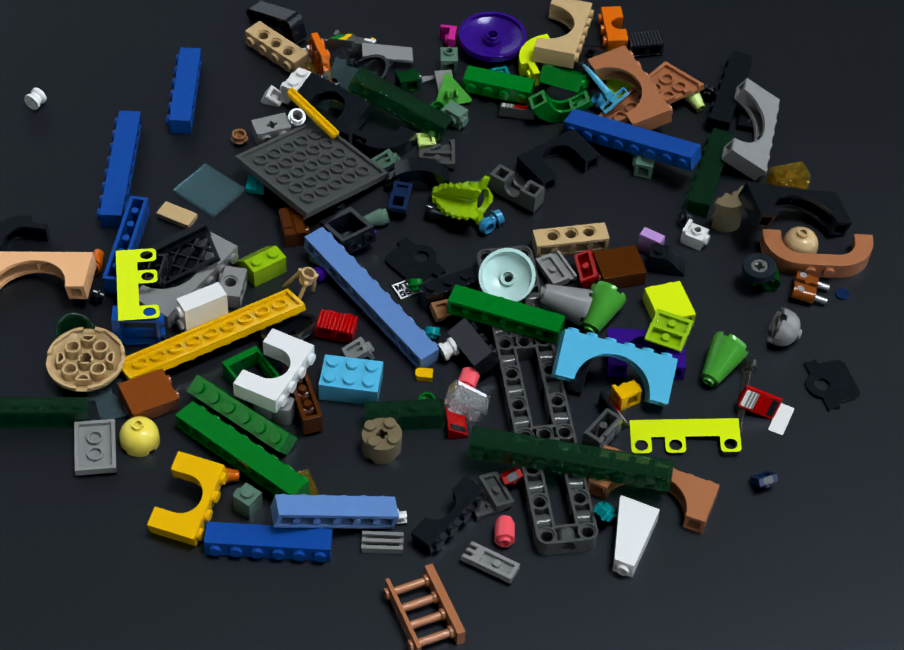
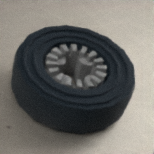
[742,253,776,284]

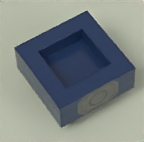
[750,471,778,488]

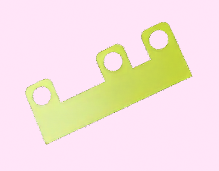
[116,248,160,321]
[629,418,742,454]

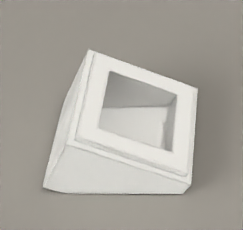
[260,85,282,107]

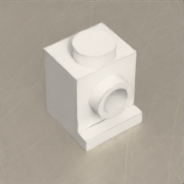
[680,219,710,251]

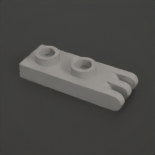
[460,541,520,584]

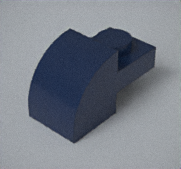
[388,180,412,214]

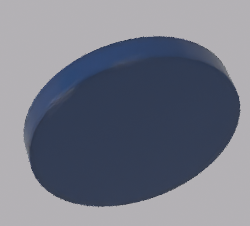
[835,288,850,300]

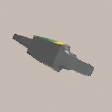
[323,30,377,55]

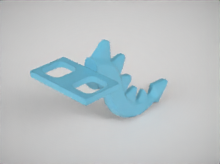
[582,64,630,114]

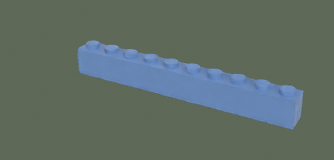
[304,227,439,368]

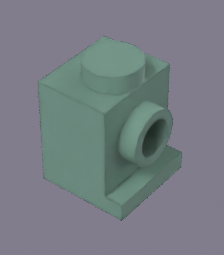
[440,100,469,130]

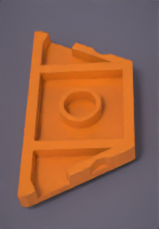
[306,32,333,82]

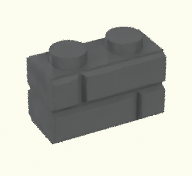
[582,408,623,456]

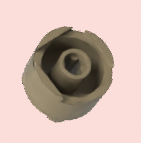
[362,417,402,464]

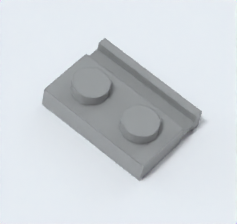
[535,250,577,286]

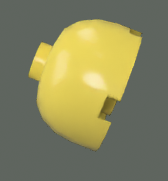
[119,416,160,457]

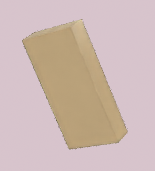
[156,201,198,229]

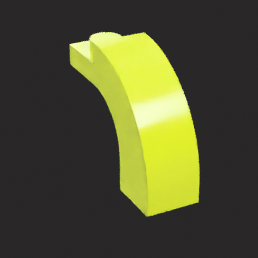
[518,34,550,86]

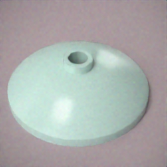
[479,248,536,302]

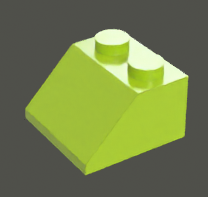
[235,245,287,287]

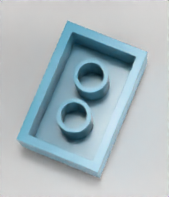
[318,354,383,407]

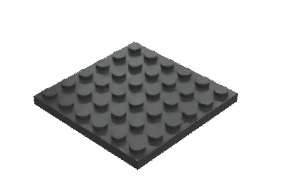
[235,120,388,218]

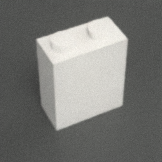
[175,282,228,332]

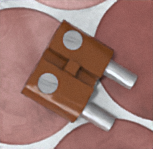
[790,271,830,305]

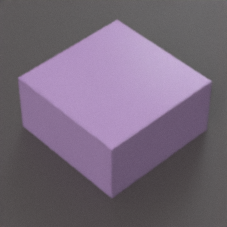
[637,227,665,255]

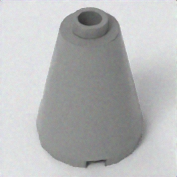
[538,284,593,326]

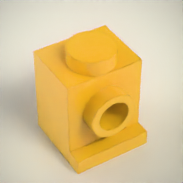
[610,380,642,411]

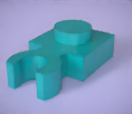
[593,501,617,522]

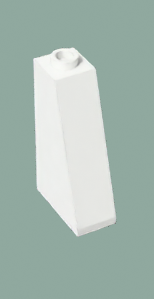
[613,495,660,578]

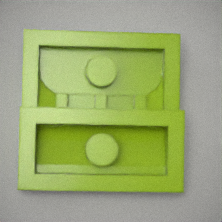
[644,309,694,352]

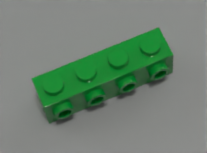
[462,65,535,105]

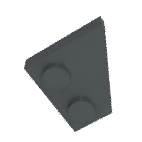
[419,139,455,169]

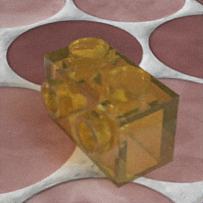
[767,161,811,189]

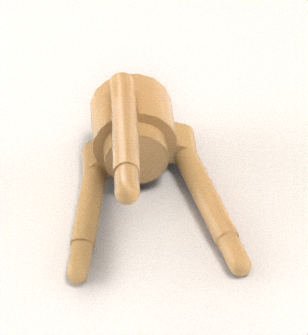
[282,267,319,300]

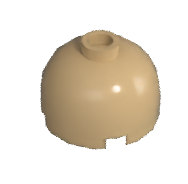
[782,226,819,254]

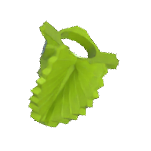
[431,175,493,226]

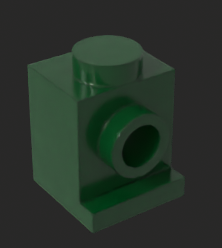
[395,69,422,95]

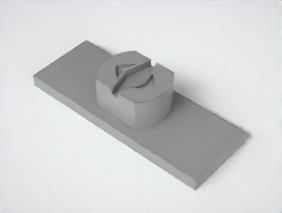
[361,43,413,66]

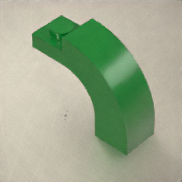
[528,90,593,123]

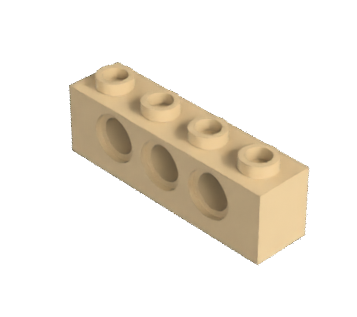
[245,21,309,73]
[532,222,610,258]

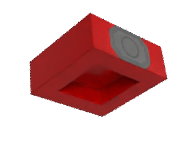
[499,466,523,485]

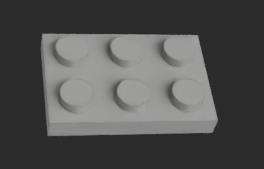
[74,419,117,476]

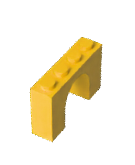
[147,451,228,547]

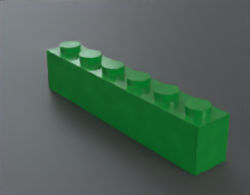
[447,284,565,345]
[187,375,298,455]

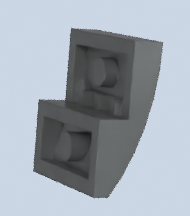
[472,471,515,522]

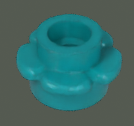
[424,326,441,339]

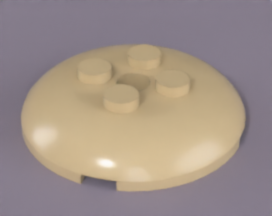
[46,327,125,392]

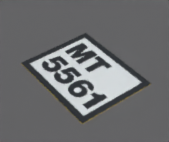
[389,279,419,301]

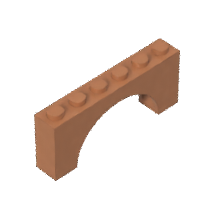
[587,45,673,130]
[588,445,720,533]

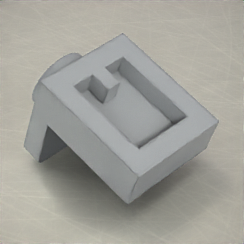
[341,337,375,360]

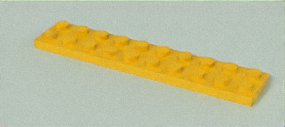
[121,288,306,380]

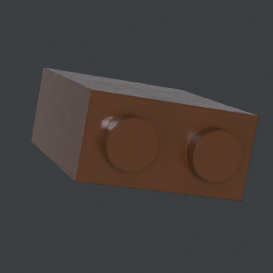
[593,245,647,289]

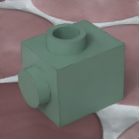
[440,47,458,74]
[632,155,655,179]
[233,483,263,520]

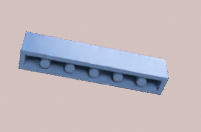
[270,494,399,529]

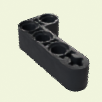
[246,1,307,45]

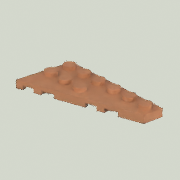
[599,61,705,123]

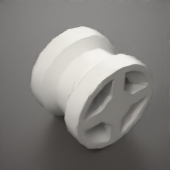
[24,87,47,110]
[437,337,460,361]

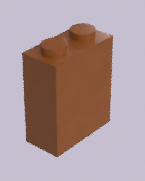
[118,368,180,419]

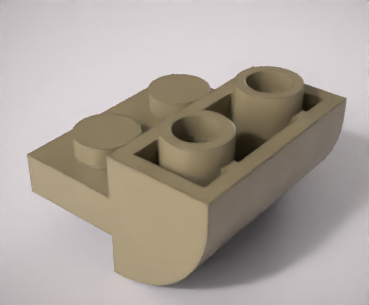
[711,186,744,232]

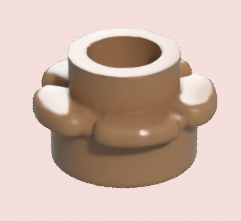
[230,129,248,145]

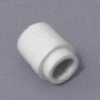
[287,108,306,130]

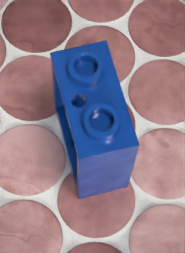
[111,306,166,346]

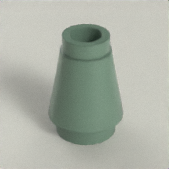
[363,208,389,226]

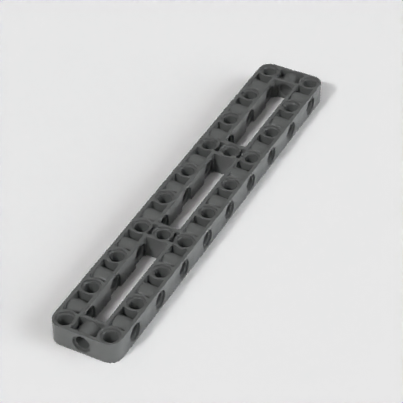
[476,246,598,555]

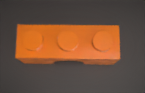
[597,6,628,51]

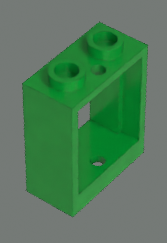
[539,64,590,93]
[222,346,280,405]

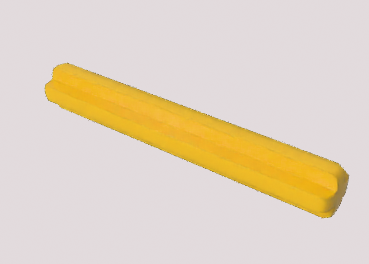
[286,88,339,139]

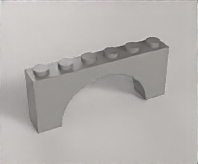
[721,78,780,181]
[139,232,239,329]

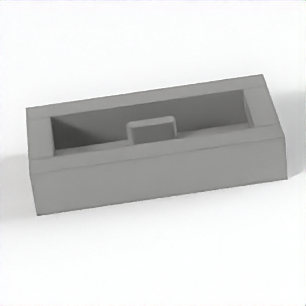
[361,531,404,554]

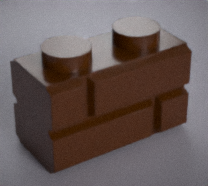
[278,207,310,248]

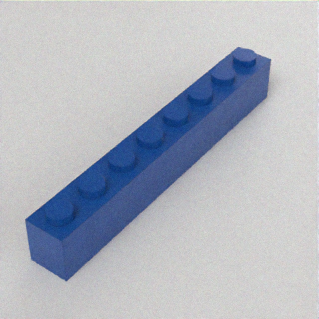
[564,109,701,171]
[97,110,142,228]

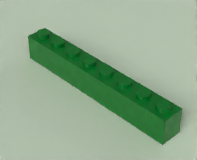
[175,401,310,496]

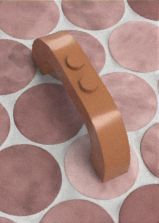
[760,229,873,278]

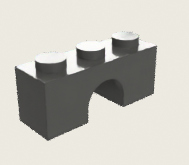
[489,164,545,213]

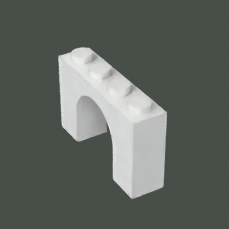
[233,328,316,413]

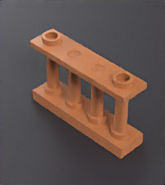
[383,563,466,650]

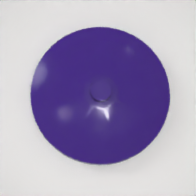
[459,11,527,62]

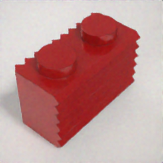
[315,309,358,343]

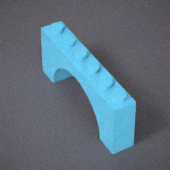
[551,327,678,407]

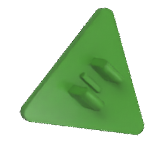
[436,73,472,106]

